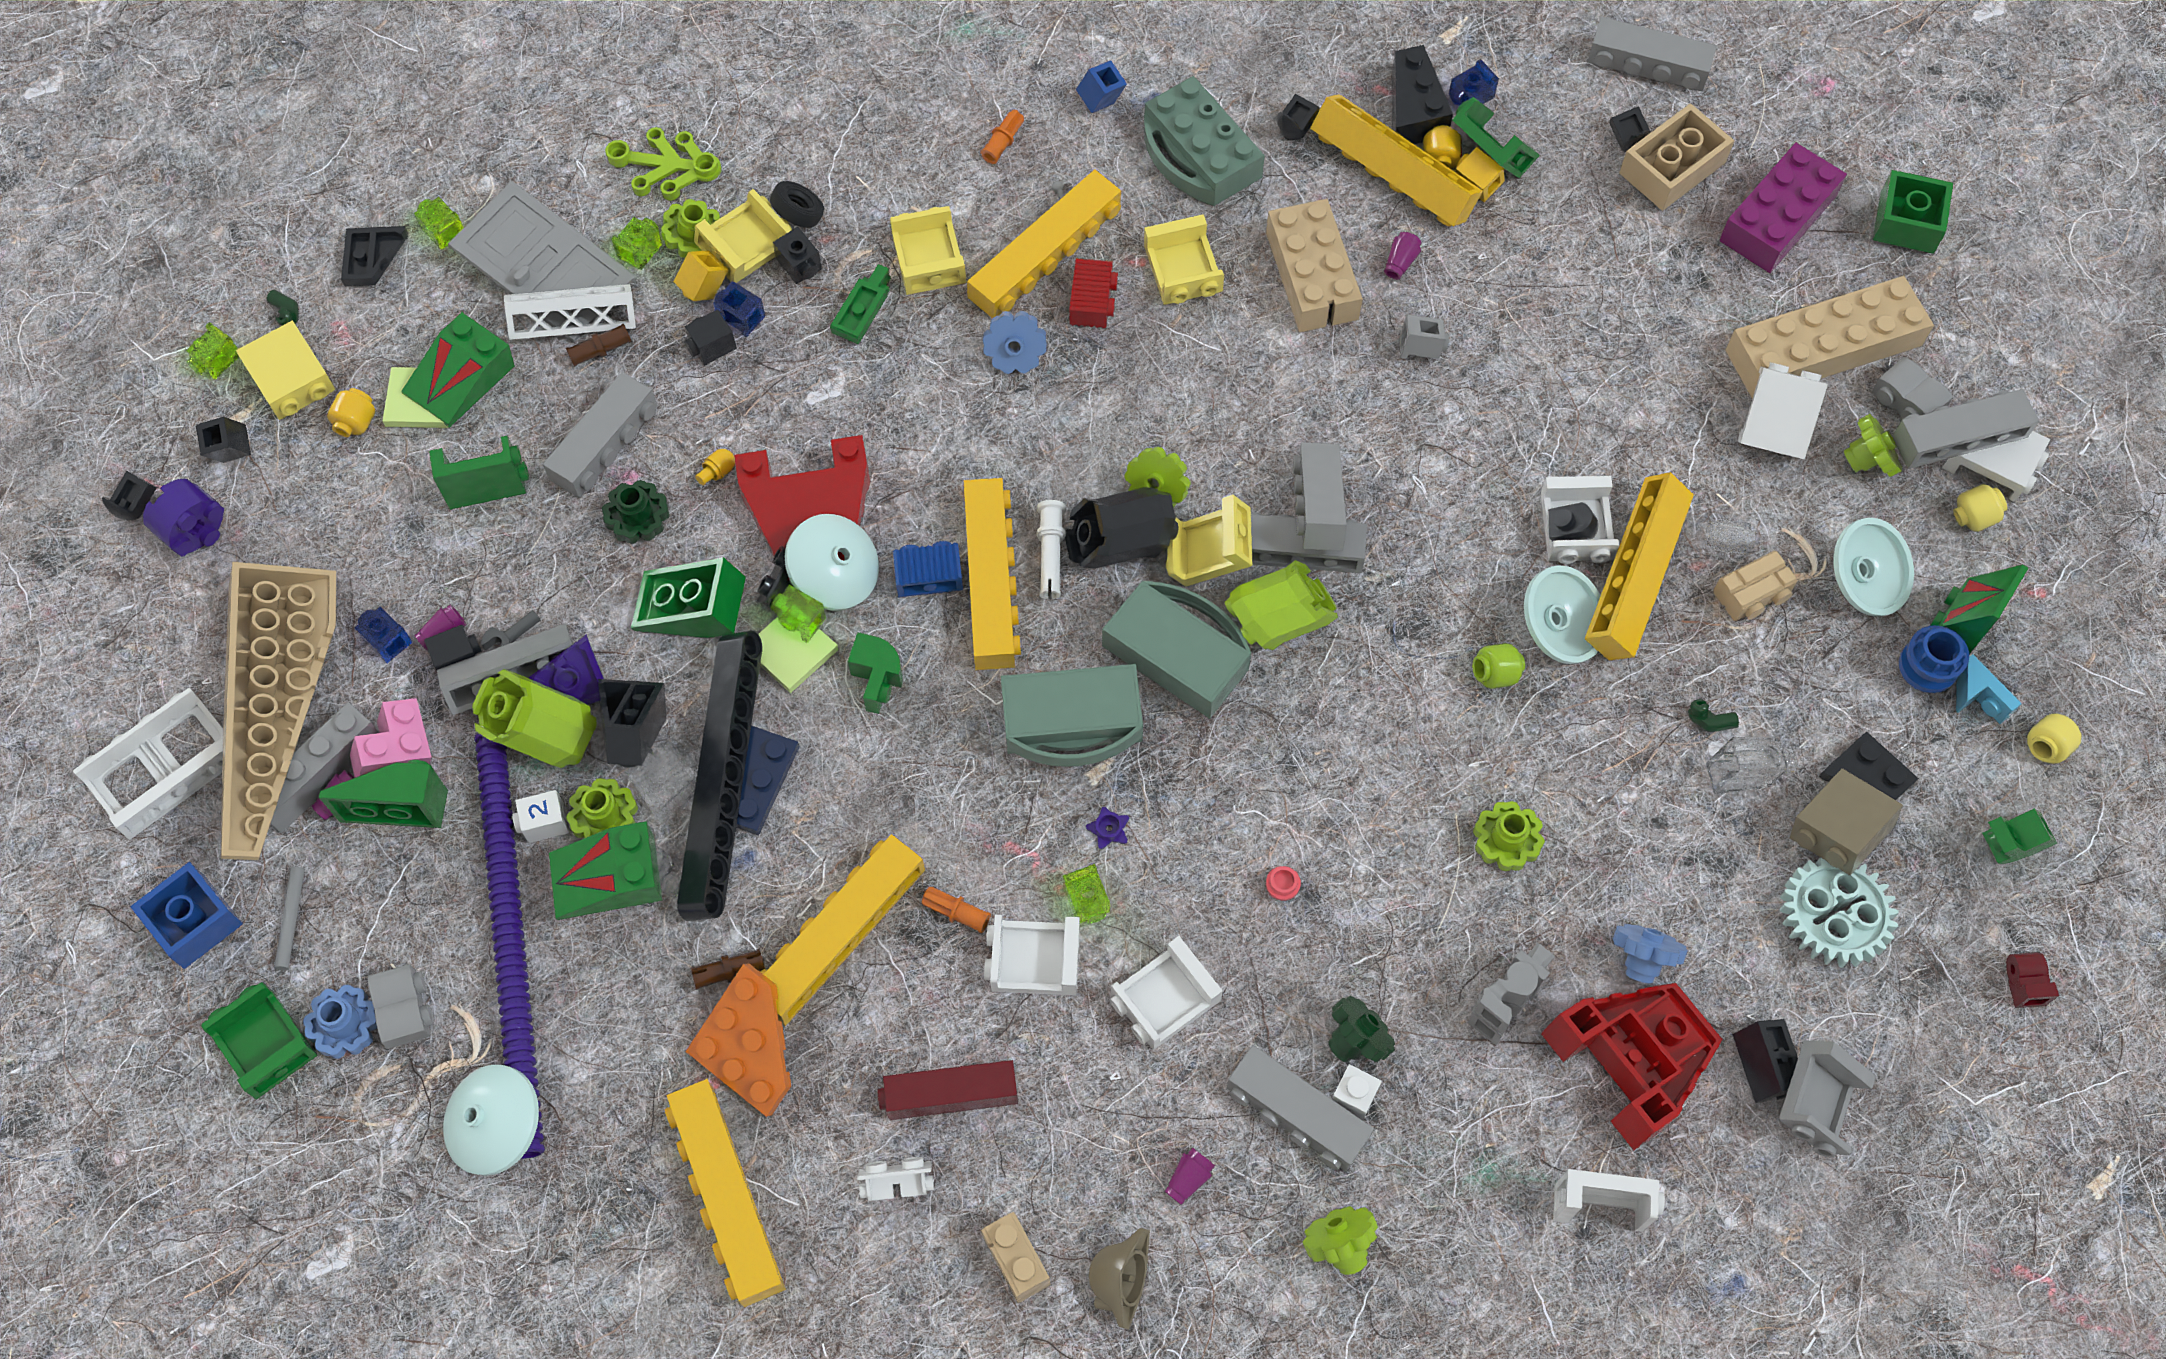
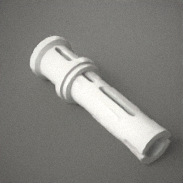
[1036,500,1066,599]

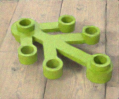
[605,127,722,201]

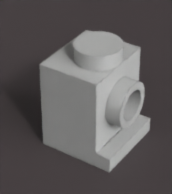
[1399,314,1449,359]

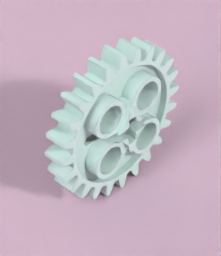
[1779,857,1899,968]

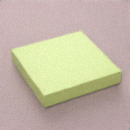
[383,367,449,428]
[758,604,839,694]

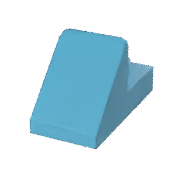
[1956,654,2022,724]

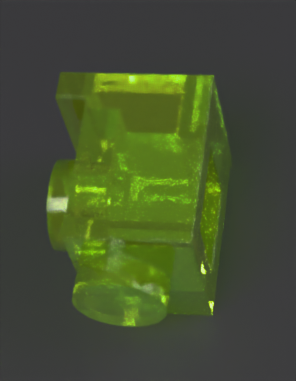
[414,197,464,250]
[611,217,663,270]
[186,322,239,380]
[771,585,826,643]
[1062,864,1110,924]

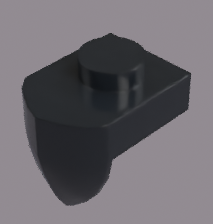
[1276,94,1320,140]
[1609,106,1652,152]
[102,471,157,521]
[1548,502,1599,542]

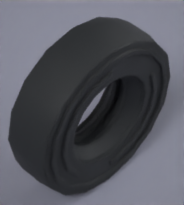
[770,181,825,228]

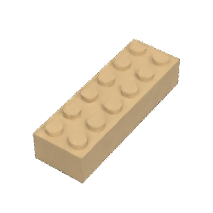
[1725,276,1934,399]

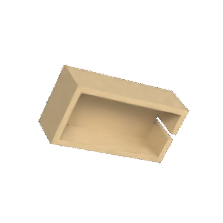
[1266,199,1363,333]

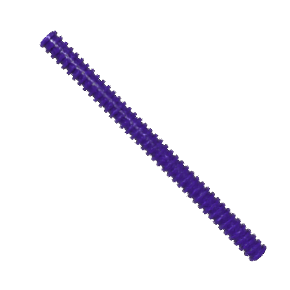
[474,733,545,1159]

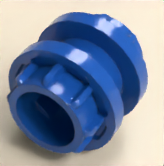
[1899,625,1969,693]

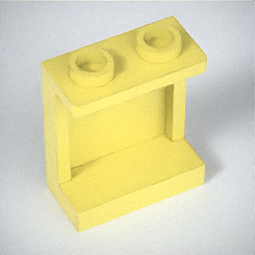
[694,189,792,285]
[890,206,966,295]
[1144,214,1224,305]
[235,320,335,420]
[1166,495,1253,587]

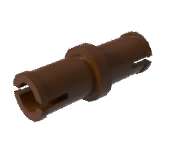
[566,323,632,367]
[691,948,765,990]

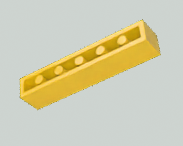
[1310,94,1483,227]
[967,169,1121,318]
[1585,472,1694,661]
[964,478,1021,670]
[760,834,925,1026]
[664,1078,786,1307]

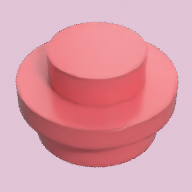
[1266,866,1301,901]

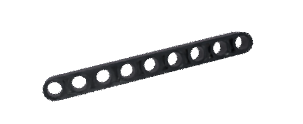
[677,630,762,921]

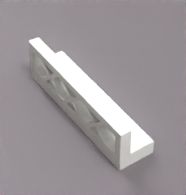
[504,284,636,340]

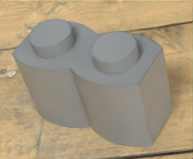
[1872,357,1953,419]
[368,964,434,1049]

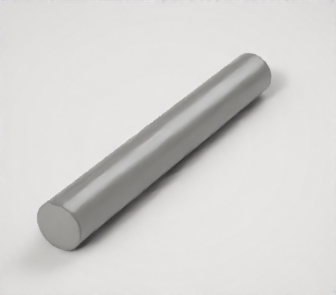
[274,867,305,971]

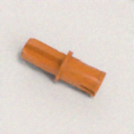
[980,109,1024,164]
[921,887,991,933]

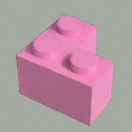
[350,698,432,778]

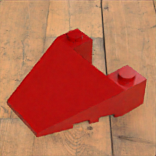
[734,435,870,581]
[1541,983,1723,1151]

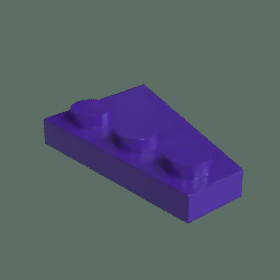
[528,634,604,705]

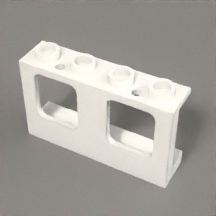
[73,688,223,840]

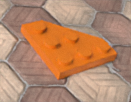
[685,963,791,1117]

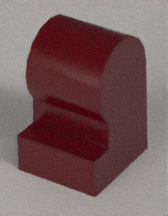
[2006,952,2059,1008]

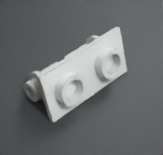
[857,1157,934,1202]

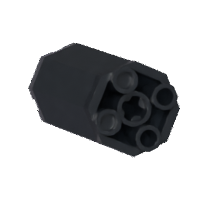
[1065,487,1179,569]

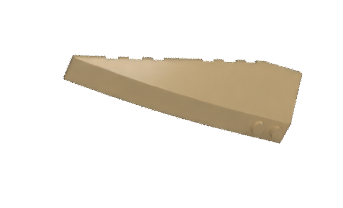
[221,562,336,860]

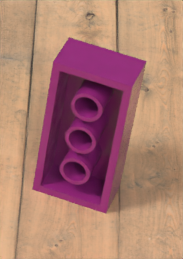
[1719,142,1847,273]

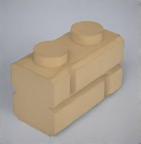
[1714,550,1797,621]
[981,1212,1051,1303]

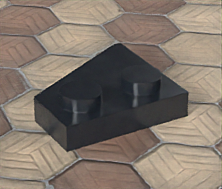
[341,226,408,287]
[1819,731,1919,800]

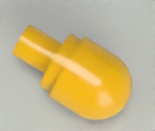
[695,448,735,486]

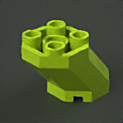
[1225,560,1338,650]
[472,669,597,768]

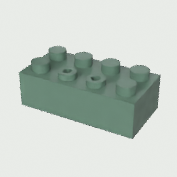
[1144,76,1265,206]
[1102,581,1251,719]
[1001,664,1143,767]

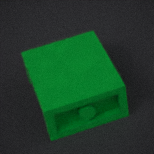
[1452,97,1540,179]
[429,435,529,510]
[201,982,318,1100]

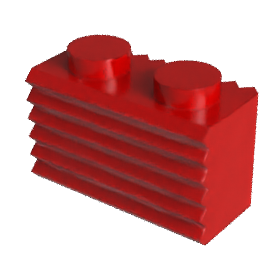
[1069,258,1118,329]

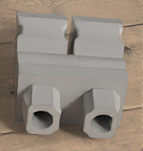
[1468,943,1555,1045]

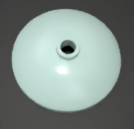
[785,514,879,611]
[1833,518,1914,617]
[1524,565,1601,664]
[443,1065,539,1176]

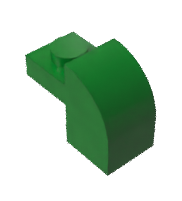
[847,632,903,714]
[1982,808,2058,864]

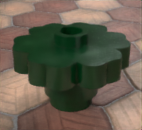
[602,480,670,544]
[1328,996,1395,1063]

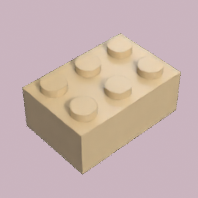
[1619,103,1735,211]

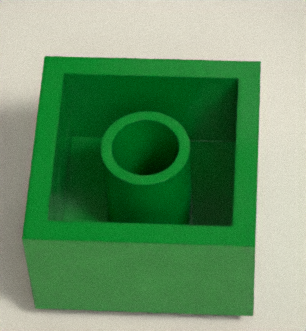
[1873,170,1954,254]

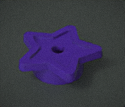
[1086,807,1129,849]

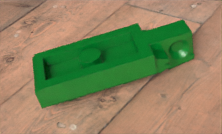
[830,264,891,345]

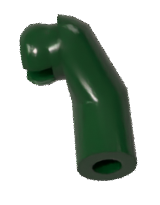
[266,289,299,326]
[1688,699,1739,732]

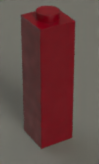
[878,1060,1018,1120]

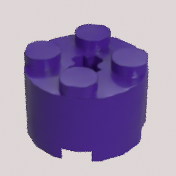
[143,478,224,557]

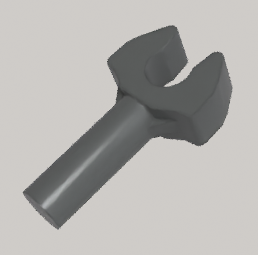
[481,610,541,650]

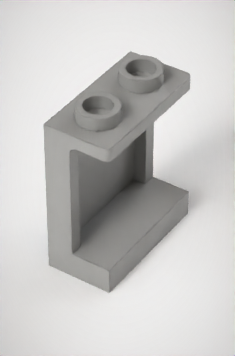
[1779,1040,1876,1158]

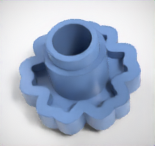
[983,311,1047,374]
[1613,924,1688,984]
[303,985,377,1059]

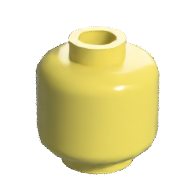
[1953,484,2007,532]
[2027,713,2081,764]

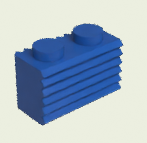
[893,541,963,597]

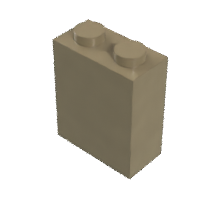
[1790,769,1903,875]

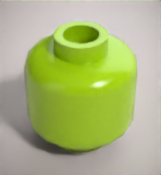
[1472,643,1525,689]

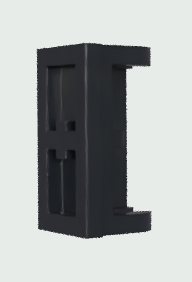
[1732,1019,1798,1103]

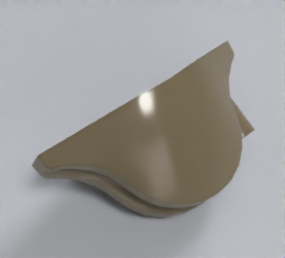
[1089,1228,1150,1330]

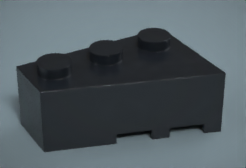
[1391,45,1453,145]
[598,679,666,768]

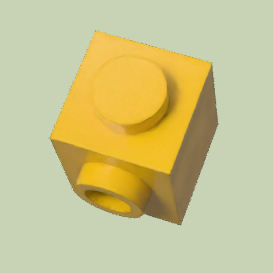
[1456,147,1505,203]
[673,250,729,301]

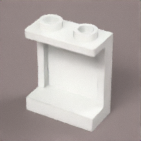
[1737,362,1828,460]
[1942,431,2050,502]
[1540,476,1619,564]
[984,914,1080,996]
[1109,936,1223,1050]
[1553,1169,1665,1232]

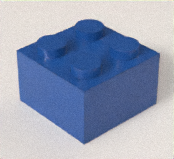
[130,861,243,969]

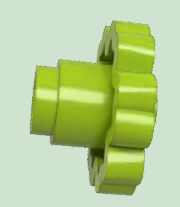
[661,199,720,258]
[1844,414,1902,477]
[1124,447,1191,508]
[566,778,638,838]
[1473,801,1545,871]
[1302,1206,1378,1275]

